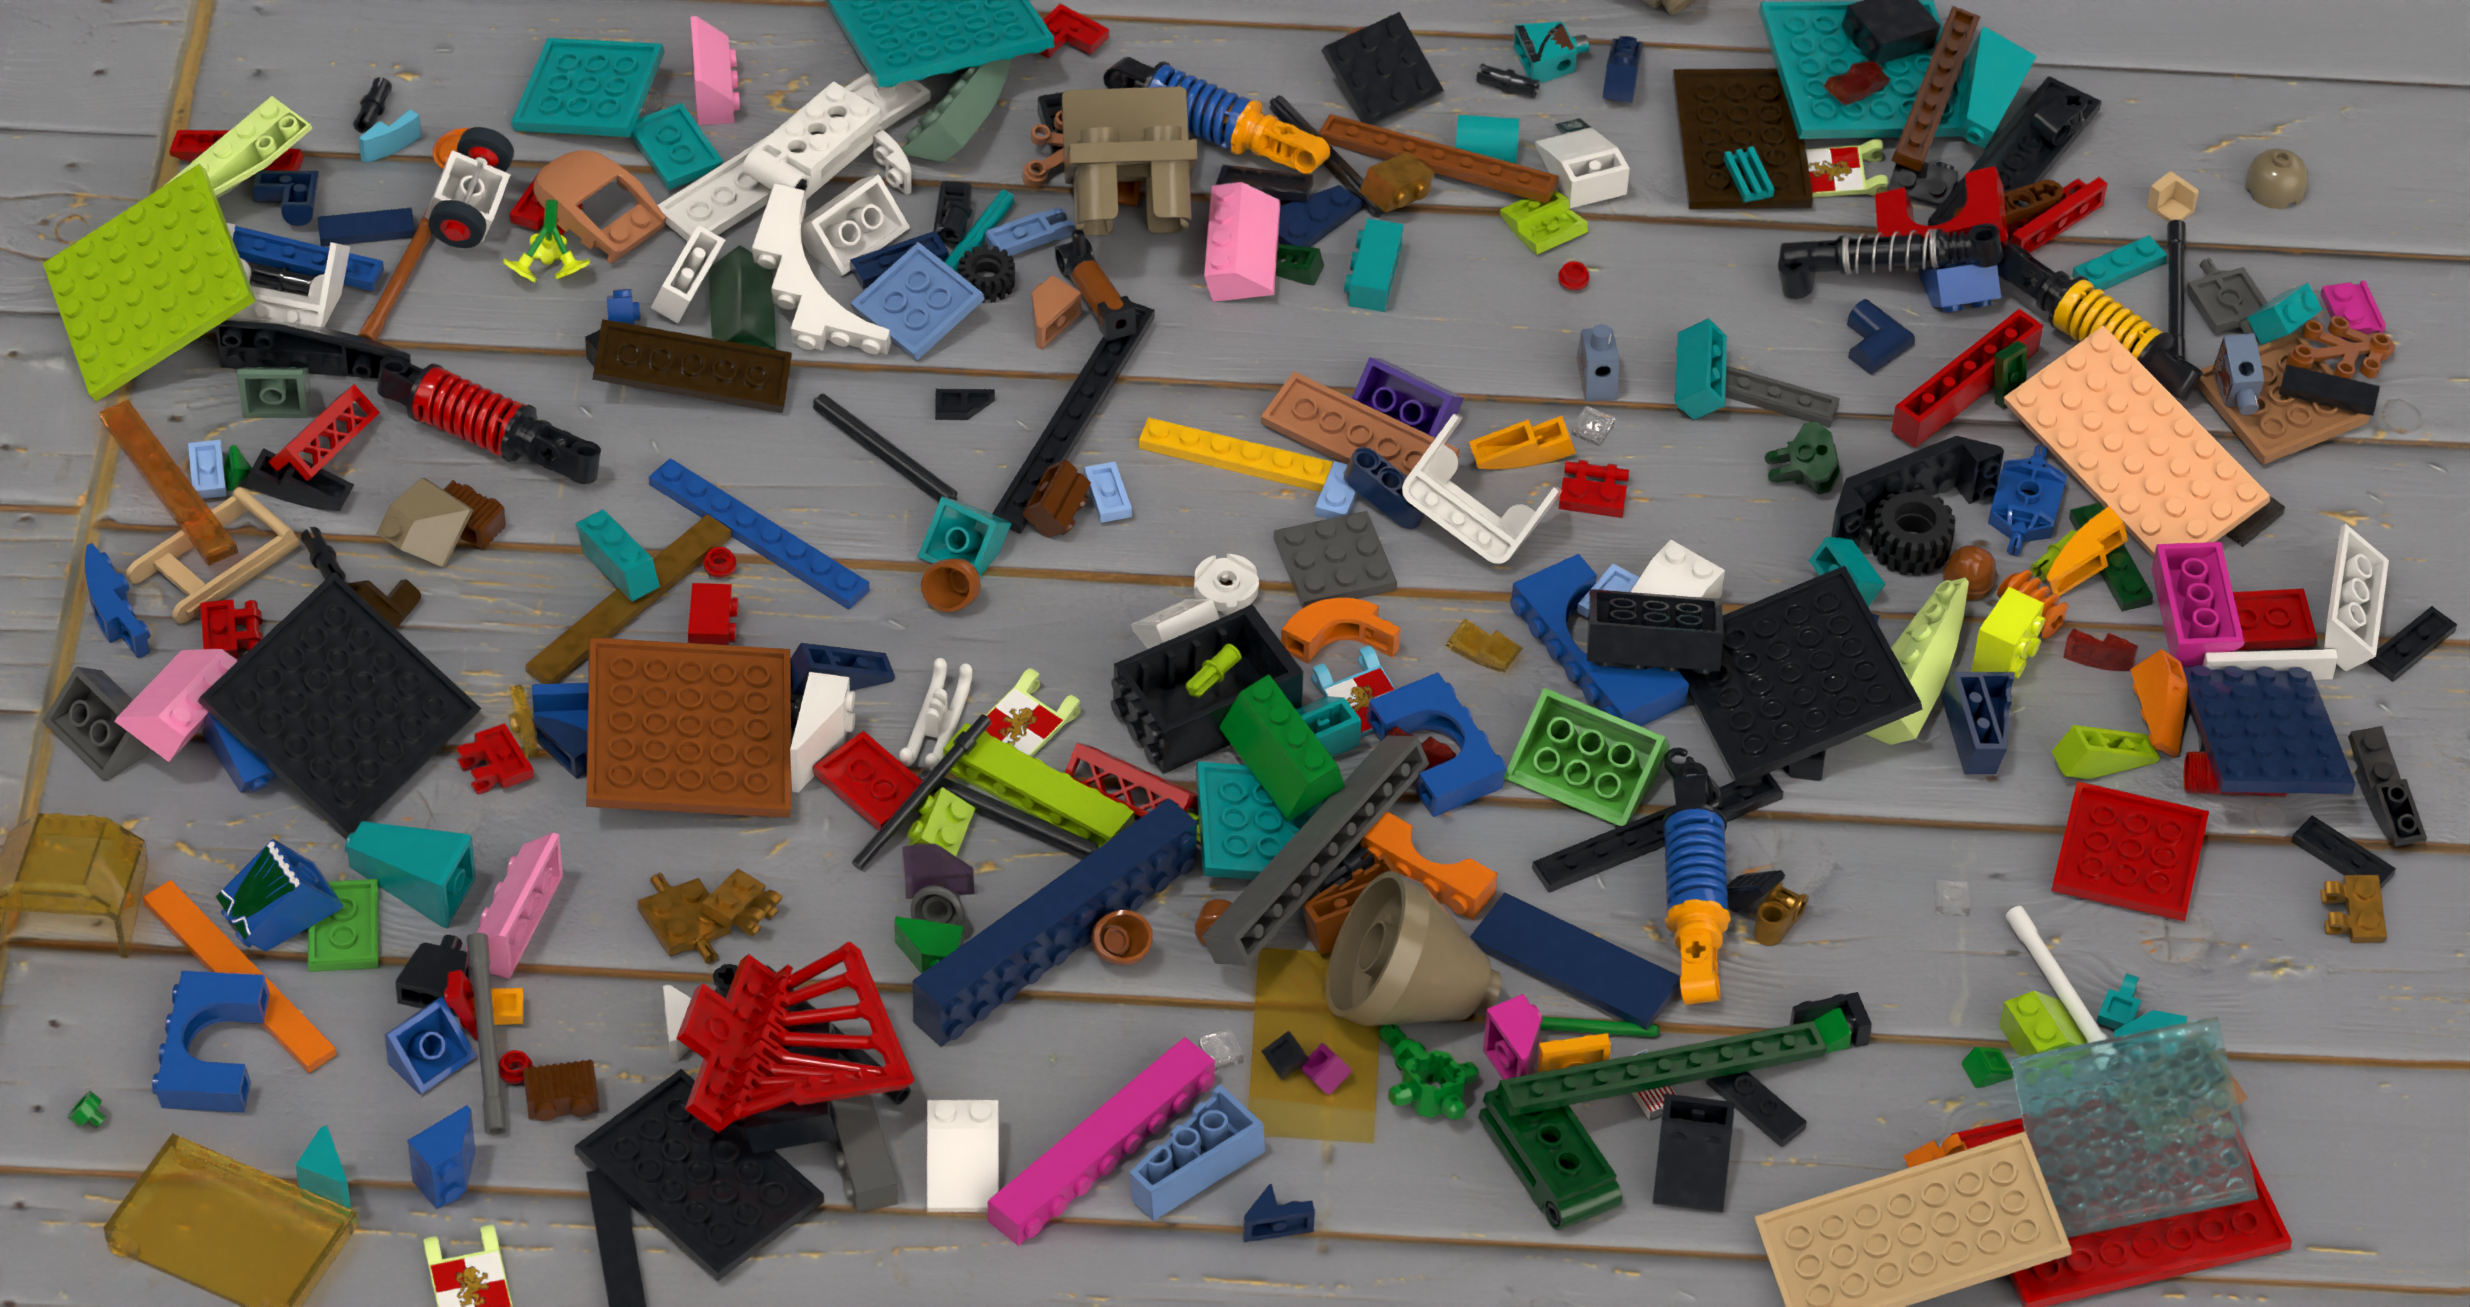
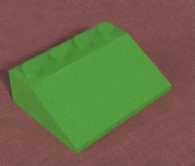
[1504,688,1670,827]

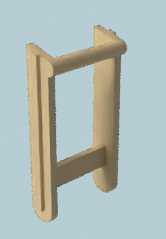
[126,487,301,624]

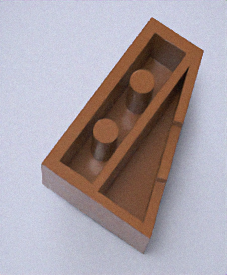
[1303,853,1398,955]

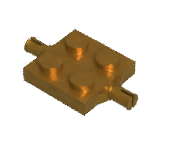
[637,873,731,964]

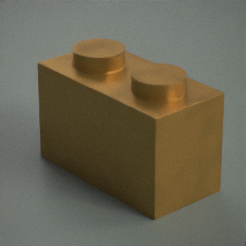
[1359,152,1435,213]

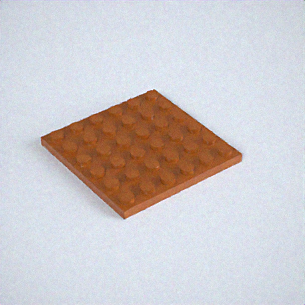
[586,637,791,818]

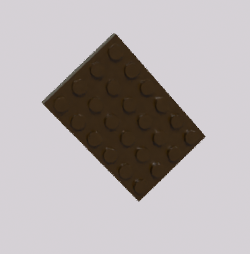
[1672,68,1813,209]

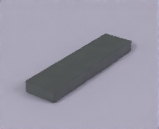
[1725,365,1840,428]

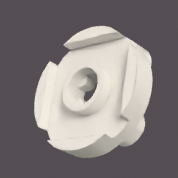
[1194,554,1259,615]

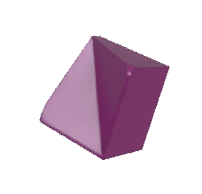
[1299,1043,1353,1095]

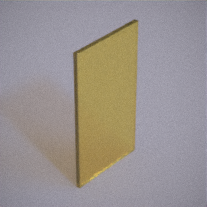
[1248,948,1380,1143]

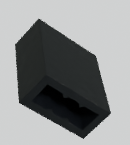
[1841,0,1940,66]

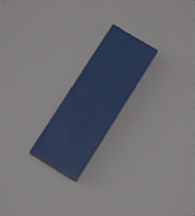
[1470,892,1680,1030]

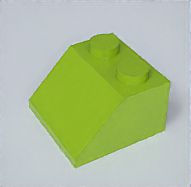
[1999,990,2093,1077]

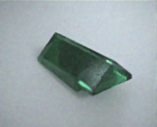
[709,245,776,350]

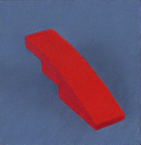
[169,130,304,176]

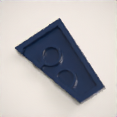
[1278,185,1362,247]

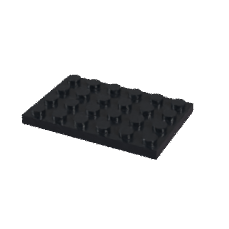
[575,1069,824,1281]

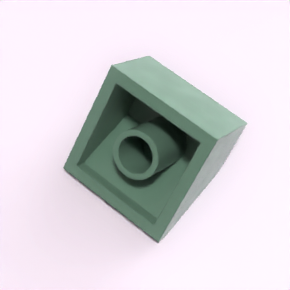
[237,367,311,418]

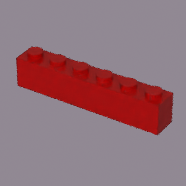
[1891,309,2043,448]

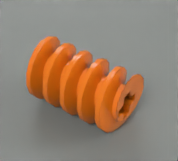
[1997,569,2069,639]

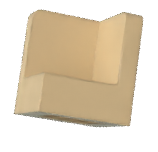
[2146,171,2199,223]

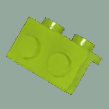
[906,787,976,864]

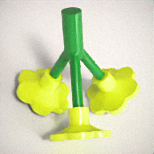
[503,199,590,283]

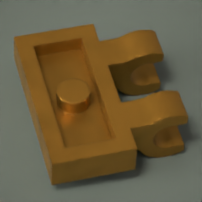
[700,868,783,936]
[2320,875,2387,943]

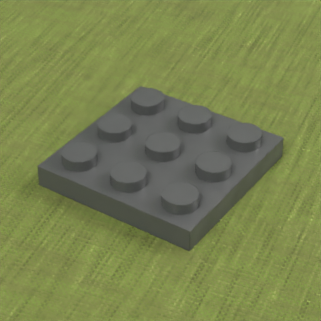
[1274,511,1397,608]

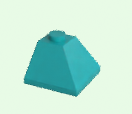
[917,497,1012,577]

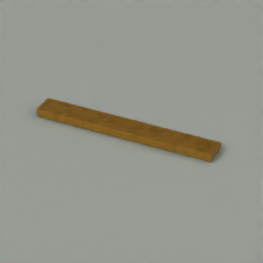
[525,514,732,684]

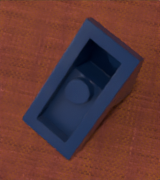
[1243,1184,1315,1242]

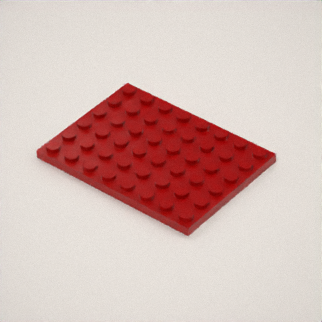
[1951,1096,2292,1307]

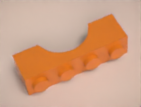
[1361,811,1498,920]

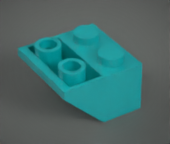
[1296,696,1361,757]

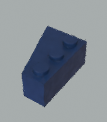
[1941,672,2015,774]

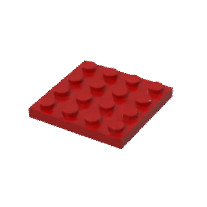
[2051,781,2209,922]

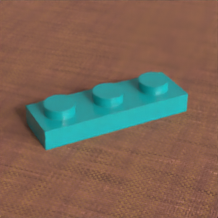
[2072,235,2167,290]

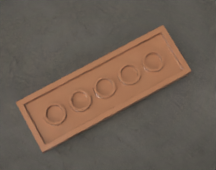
[1261,371,1459,477]

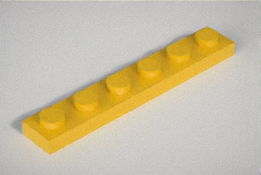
[1138,417,1333,492]

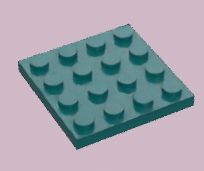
[511,38,665,137]
[1195,761,1330,880]

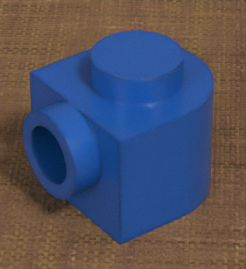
[607,289,640,325]

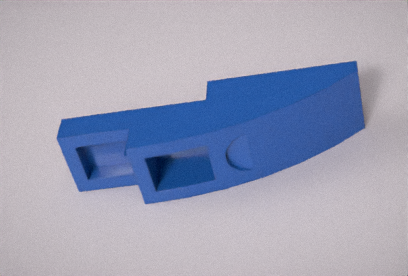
[85,543,151,658]

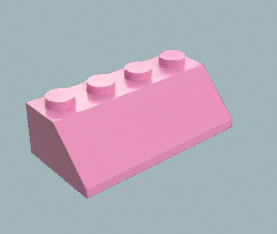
[1204,182,1281,302]
[114,649,238,762]
[466,833,563,979]

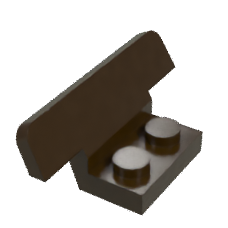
[347,579,421,629]

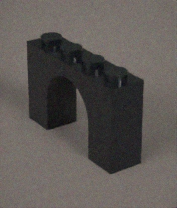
[740,1022,838,1154]

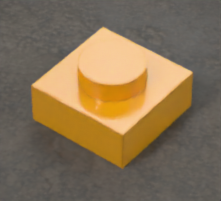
[491,988,524,1025]

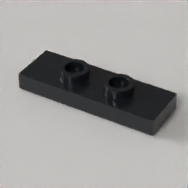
[1216,165,1314,202]
[1706,1071,1807,1147]

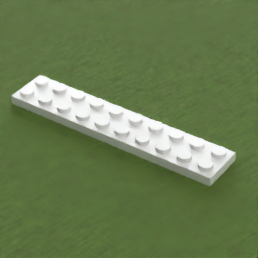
[657,72,930,242]

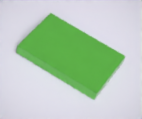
[308,879,379,972]

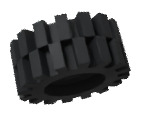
[958,245,1015,303]

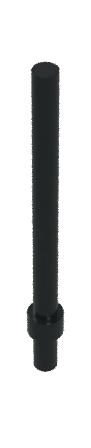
[852,714,992,870]

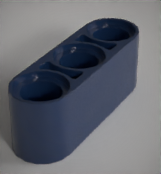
[1343,447,1425,529]

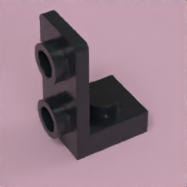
[1790,992,1872,1047]

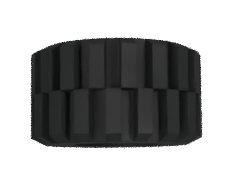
[1870,489,1956,576]

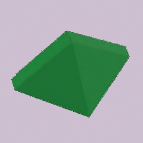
[224,445,252,491]

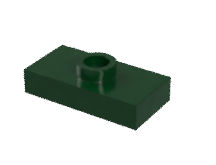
[1995,340,2027,409]

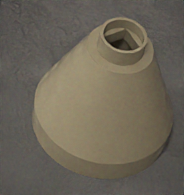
[1326,871,1502,1026]

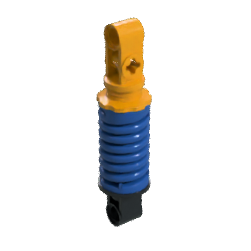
[1103,57,1330,174]
[1662,773,1731,1005]

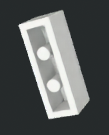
[651,225,725,323]

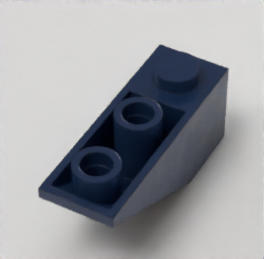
[1602,36,1643,103]

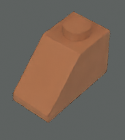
[1031,275,1082,350]

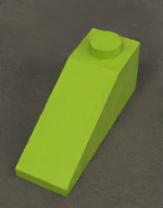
[2051,725,2161,779]

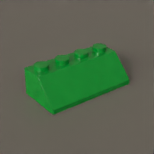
[1219,674,1345,822]

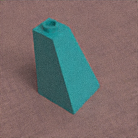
[1958,26,2037,149]
[345,821,476,928]

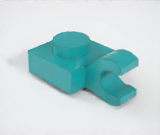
[2096,973,2142,1029]

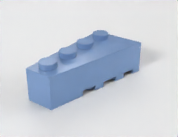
[1129,1084,1265,1221]

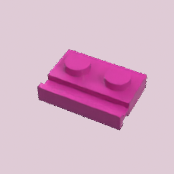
[2320,280,2386,339]

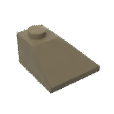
[376,478,473,567]

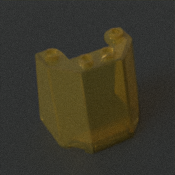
[0,813,148,958]

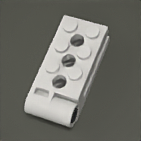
[743,81,881,200]

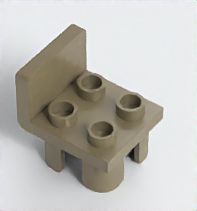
[1061,87,1197,236]

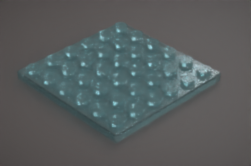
[2010,1016,2258,1238]

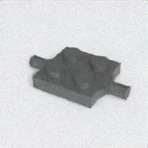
[2186,258,2268,339]

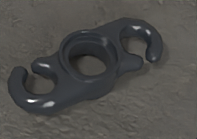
[1664,747,1722,808]

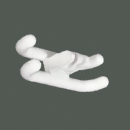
[899,658,972,771]

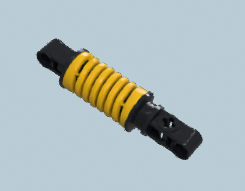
[1997,242,2203,401]

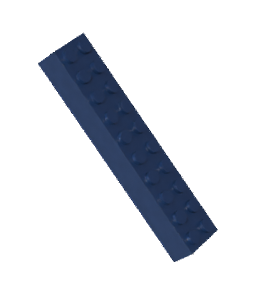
[912,798,1197,1047]

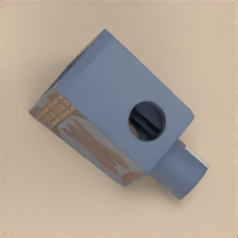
[1577,324,1619,402]
[2212,333,2264,415]

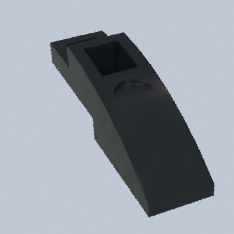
[2348,726,2427,847]

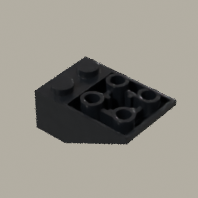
[1652,1093,1735,1212]

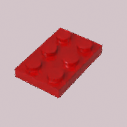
[2233,588,2317,651]
[813,731,931,831]

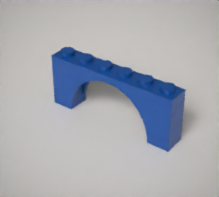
[1510,553,1689,727]

